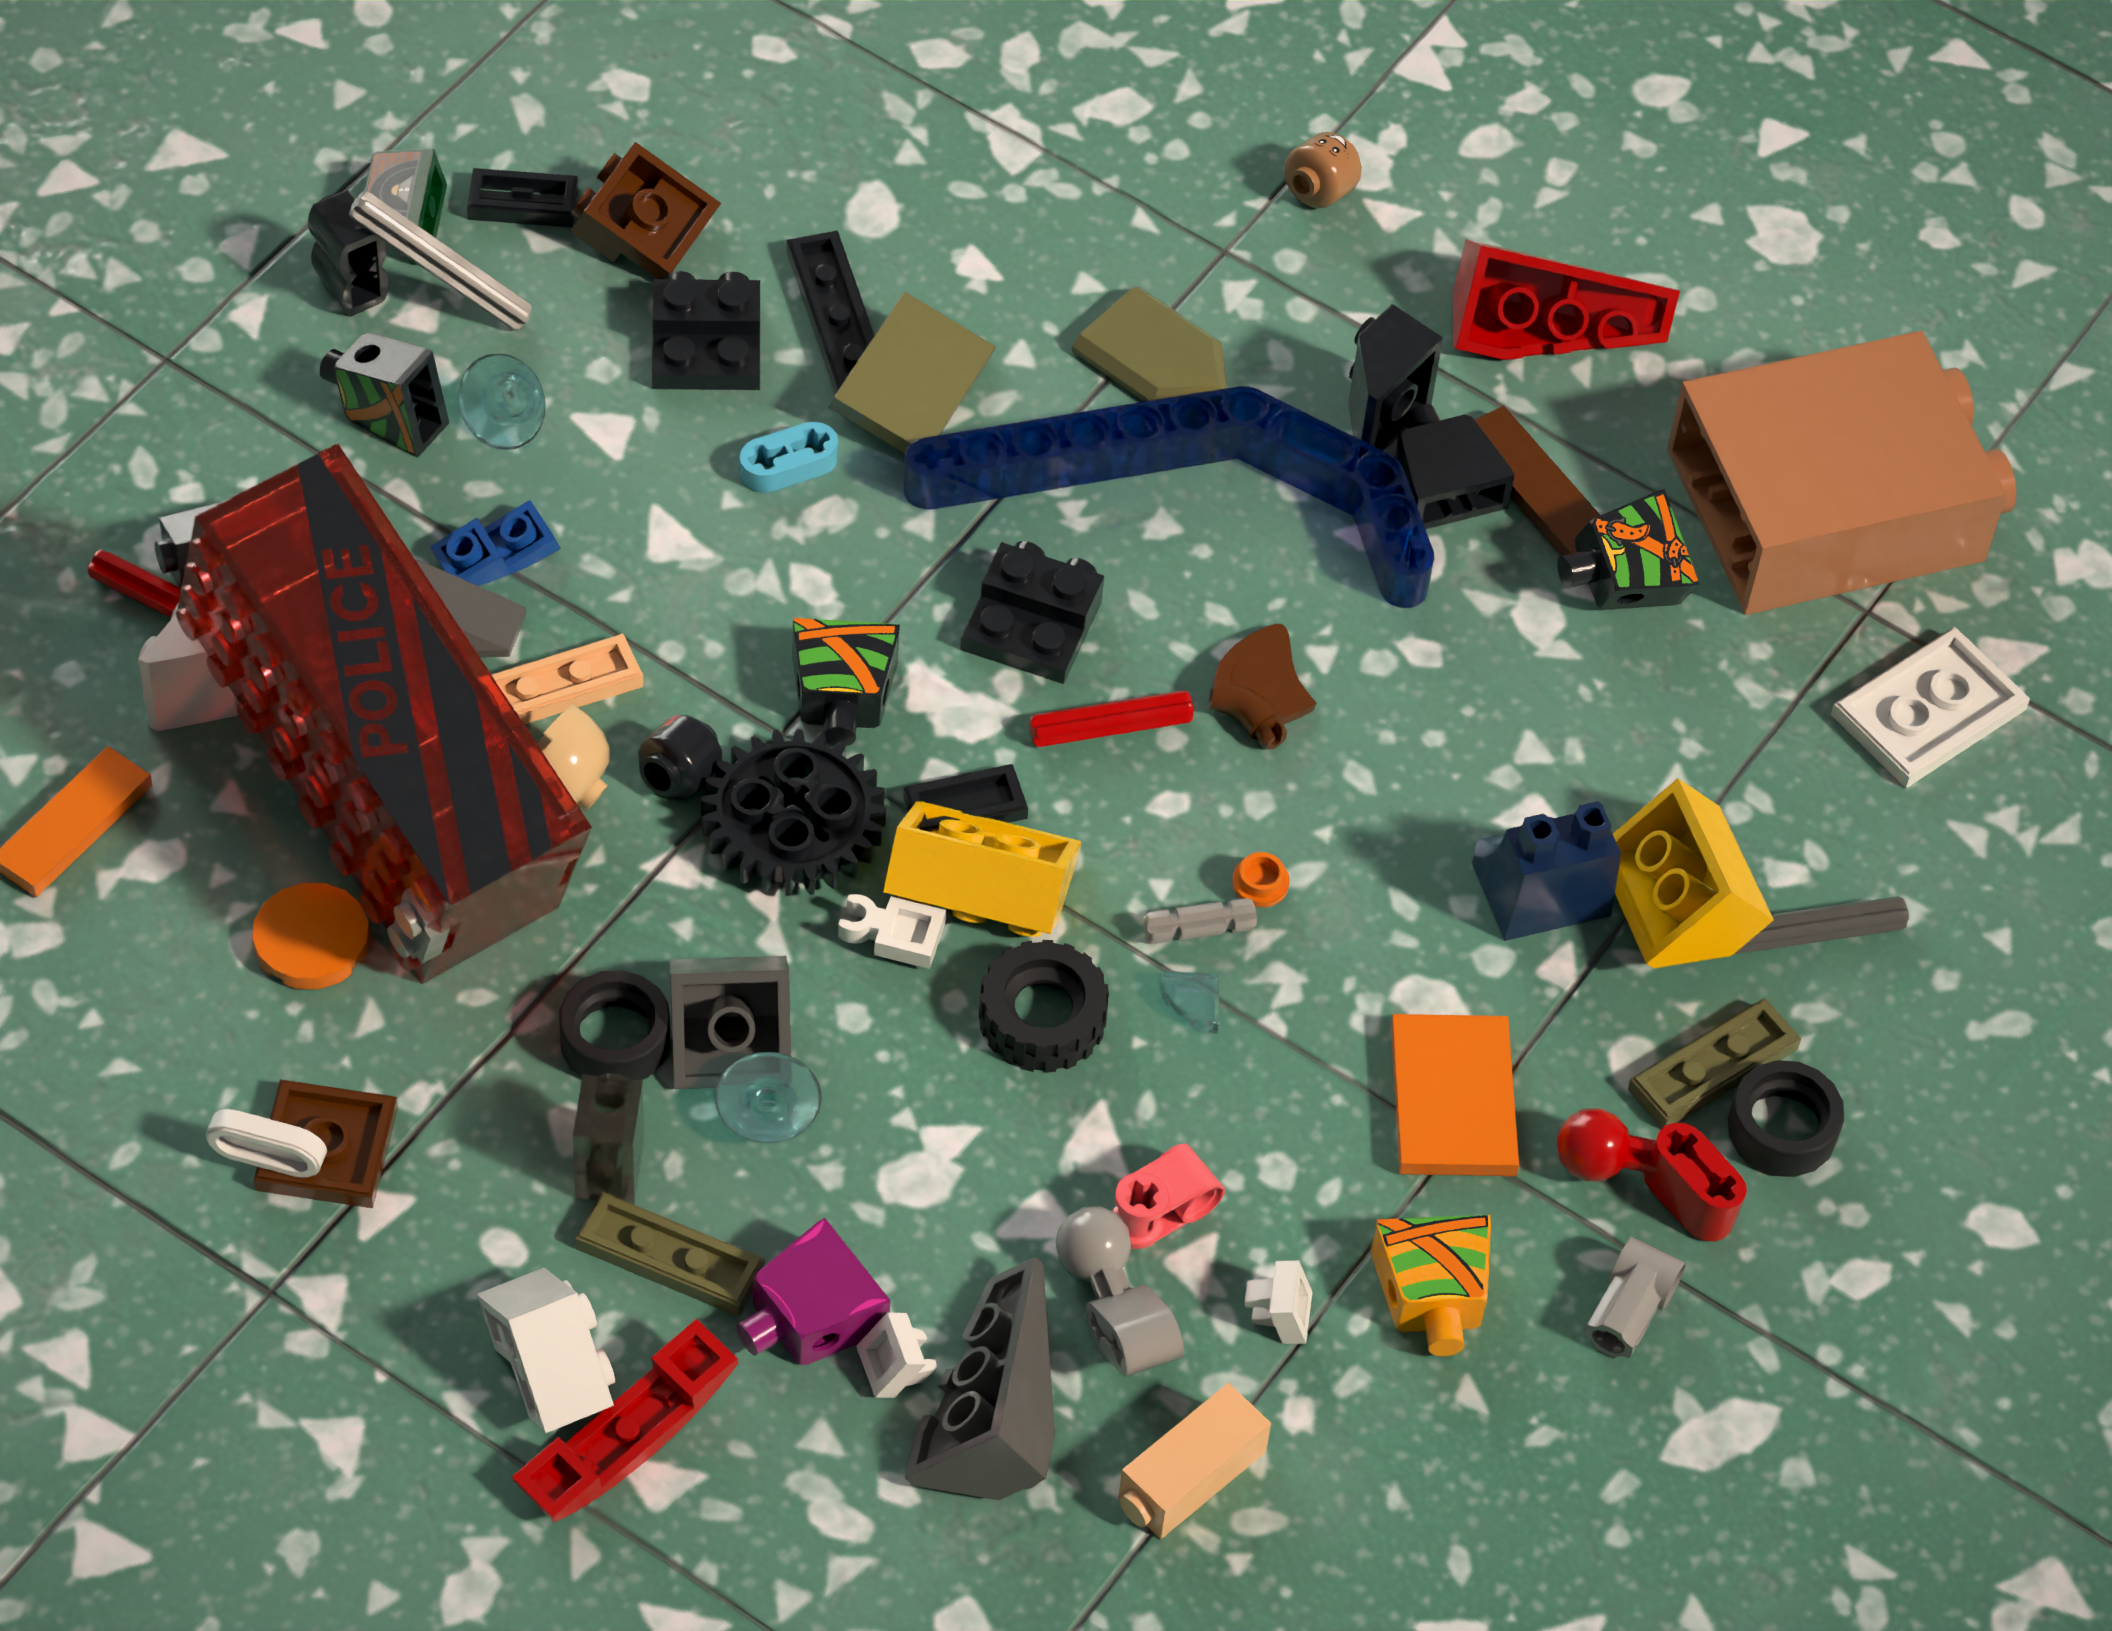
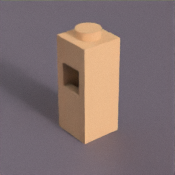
[1118,1382,1271,1540]

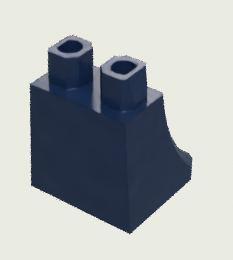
[1472,801,1621,941]

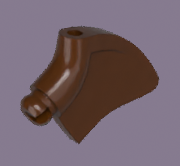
[1208,623,1316,749]

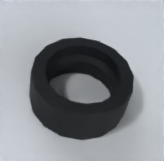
[559,970,670,1086]
[1728,1060,1844,1177]

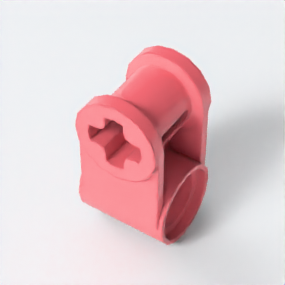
[1112,1143,1225,1249]

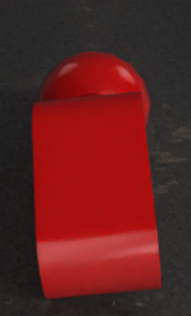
[1557,1108,1747,1242]

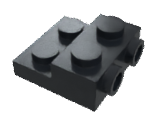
[652,271,760,390]
[960,541,1104,684]

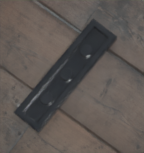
[786,230,875,395]

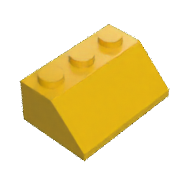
[1613,778,1774,969]
[883,801,1082,937]

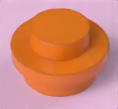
[1232,852,1290,907]

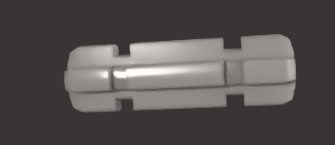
[1143,898,1257,944]

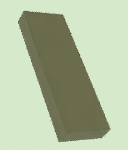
[1628,998,1801,1128]
[575,1192,765,1317]

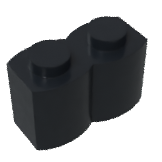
[308,190,389,317]

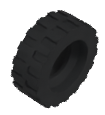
[979,940,1109,1073]

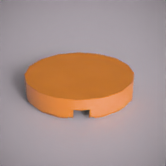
[252,883,370,990]

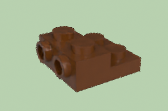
[571,142,721,279]

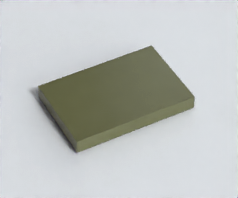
[829,291,996,463]

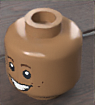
[1284,132,1362,208]

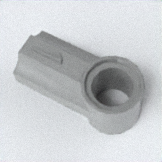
[1584,1236,1686,1358]

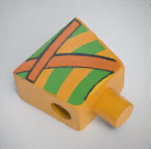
[1371,1215,1491,1356]

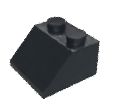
[1348,304,1443,468]

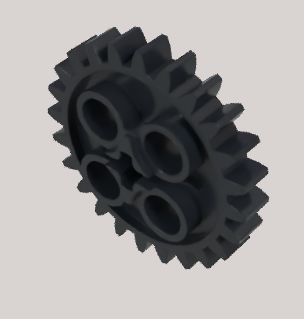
[701,729,886,896]

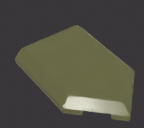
[1072,286,1228,408]

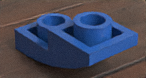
[430,500,561,586]

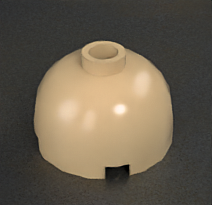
[500,704,610,817]

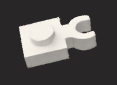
[838,894,946,969]

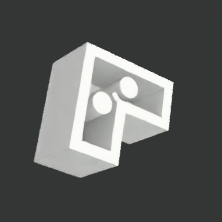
[477,1268,615,1433]

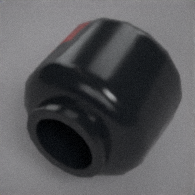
[638,715,722,799]

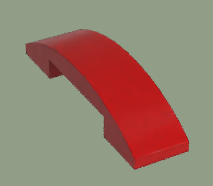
[512,1318,739,1523]

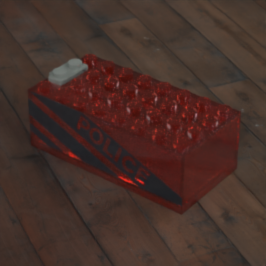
[176,443,592,984]

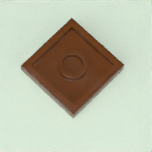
[254,1079,398,1208]

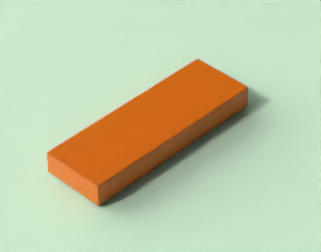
[0,746,153,898]

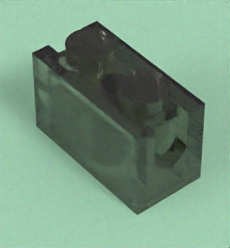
[573,1074,644,1204]

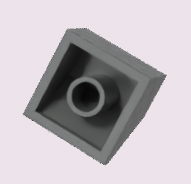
[669,955,792,1089]

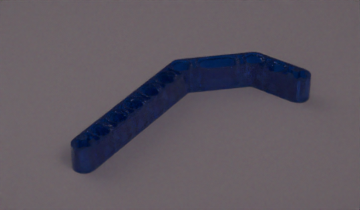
[904,386,1435,608]

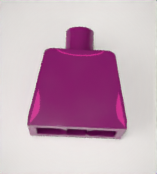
[736,1218,891,1365]

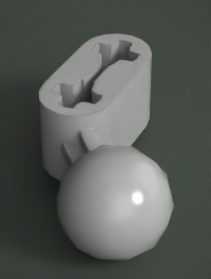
[1055,1206,1184,1377]

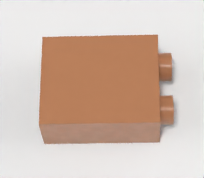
[1667,331,2016,615]

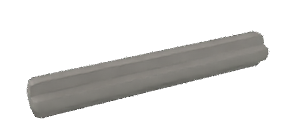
[349,191,532,331]

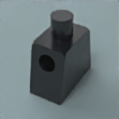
[1394,404,1515,532]

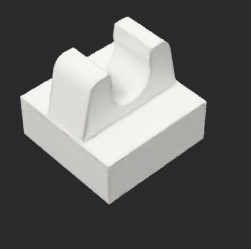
[1244,1260,1312,1344]
[856,1312,937,1398]

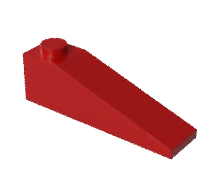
[1453,239,1680,360]

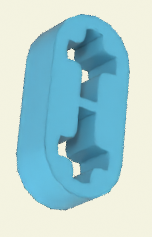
[739,422,839,493]

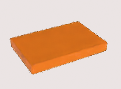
[1391,1014,1519,1176]

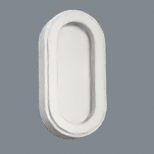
[205,1109,327,1177]

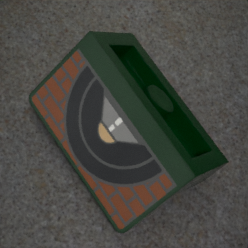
[365,149,447,265]

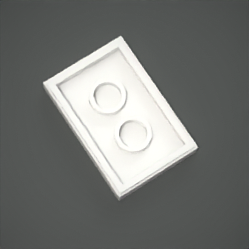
[1831,626,2030,789]

